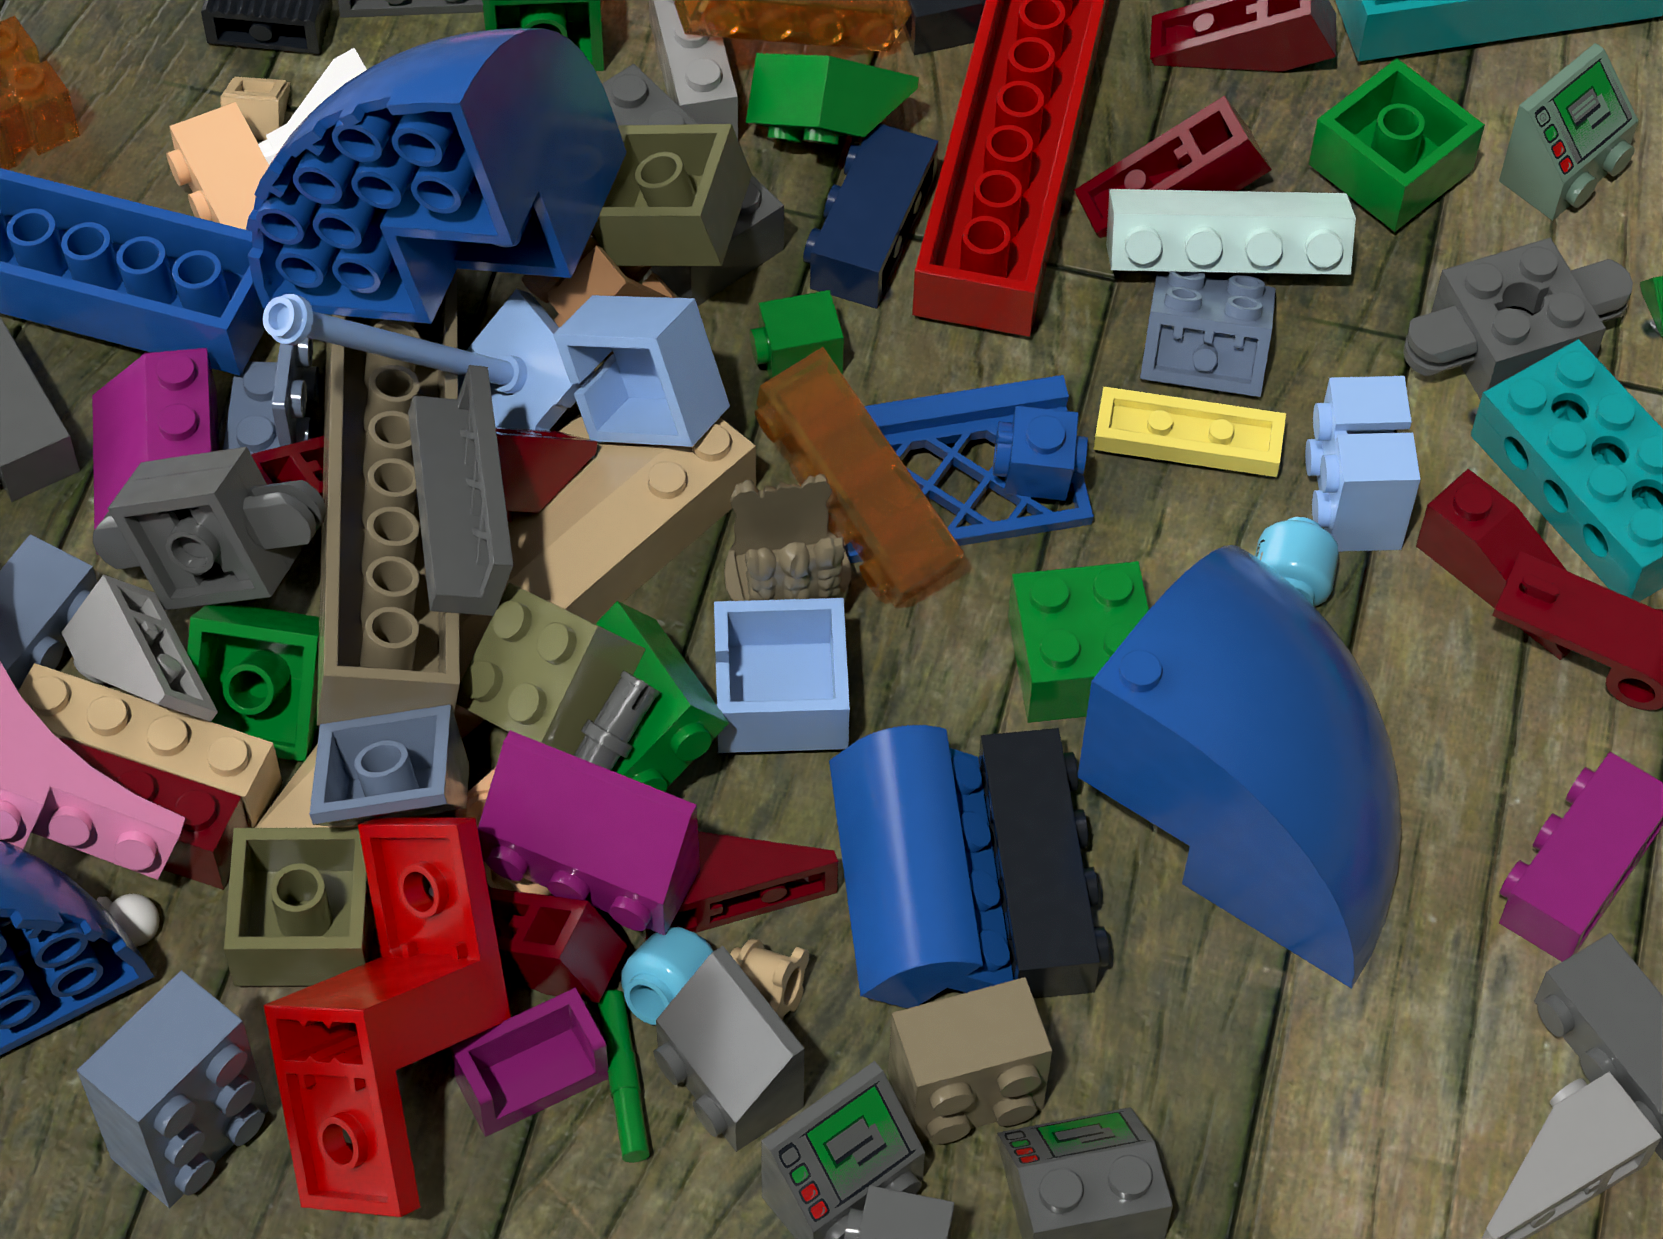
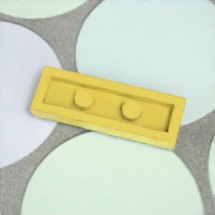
[1093,386,1286,477]

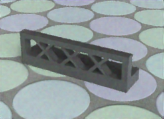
[408,365,513,616]

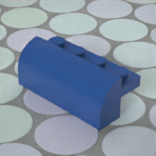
[829,725,1014,1008]

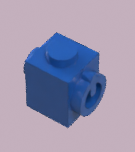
[993,406,1088,501]

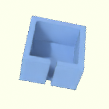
[553,295,730,447]
[1305,376,1421,552]
[714,598,850,753]

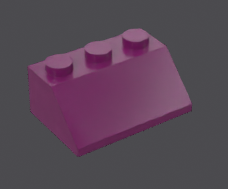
[92,348,219,554]
[478,730,700,935]

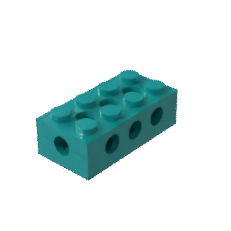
[1471,339,1663,602]

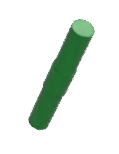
[598,990,650,1163]

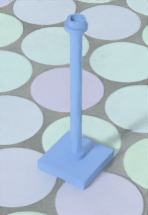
[263,289,595,431]

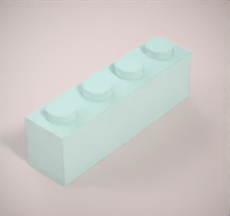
[1106,189,1356,275]

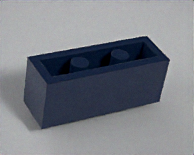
[803,124,938,309]

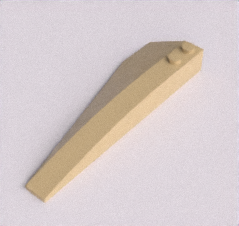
[255,413,756,828]

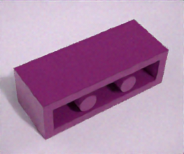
[1499,752,1663,962]

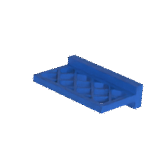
[819,375,1093,564]

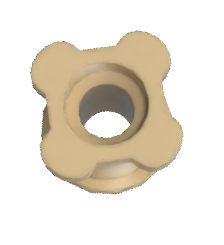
[730,938,809,1020]

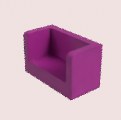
[450,988,608,1137]

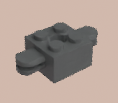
[1403,237,1633,400]
[93,447,326,610]

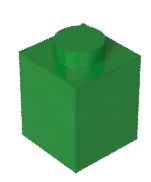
[749,290,844,387]

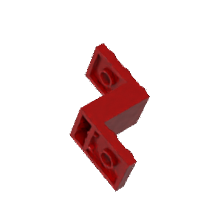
[263,818,511,1217]

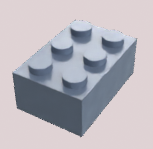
[77,970,269,1209]

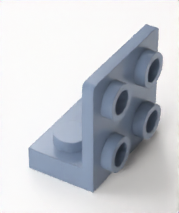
[1140,271,1276,397]
[223,337,320,454]

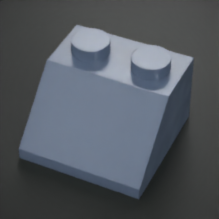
[309,704,469,827]

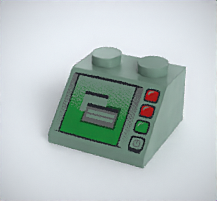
[1499,43,1638,221]

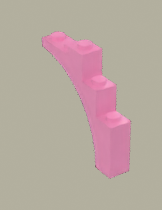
[0,661,185,880]

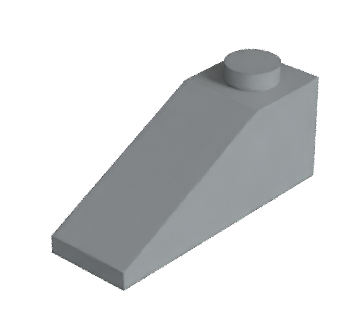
[61,575,218,722]
[1482,1071,1662,1239]

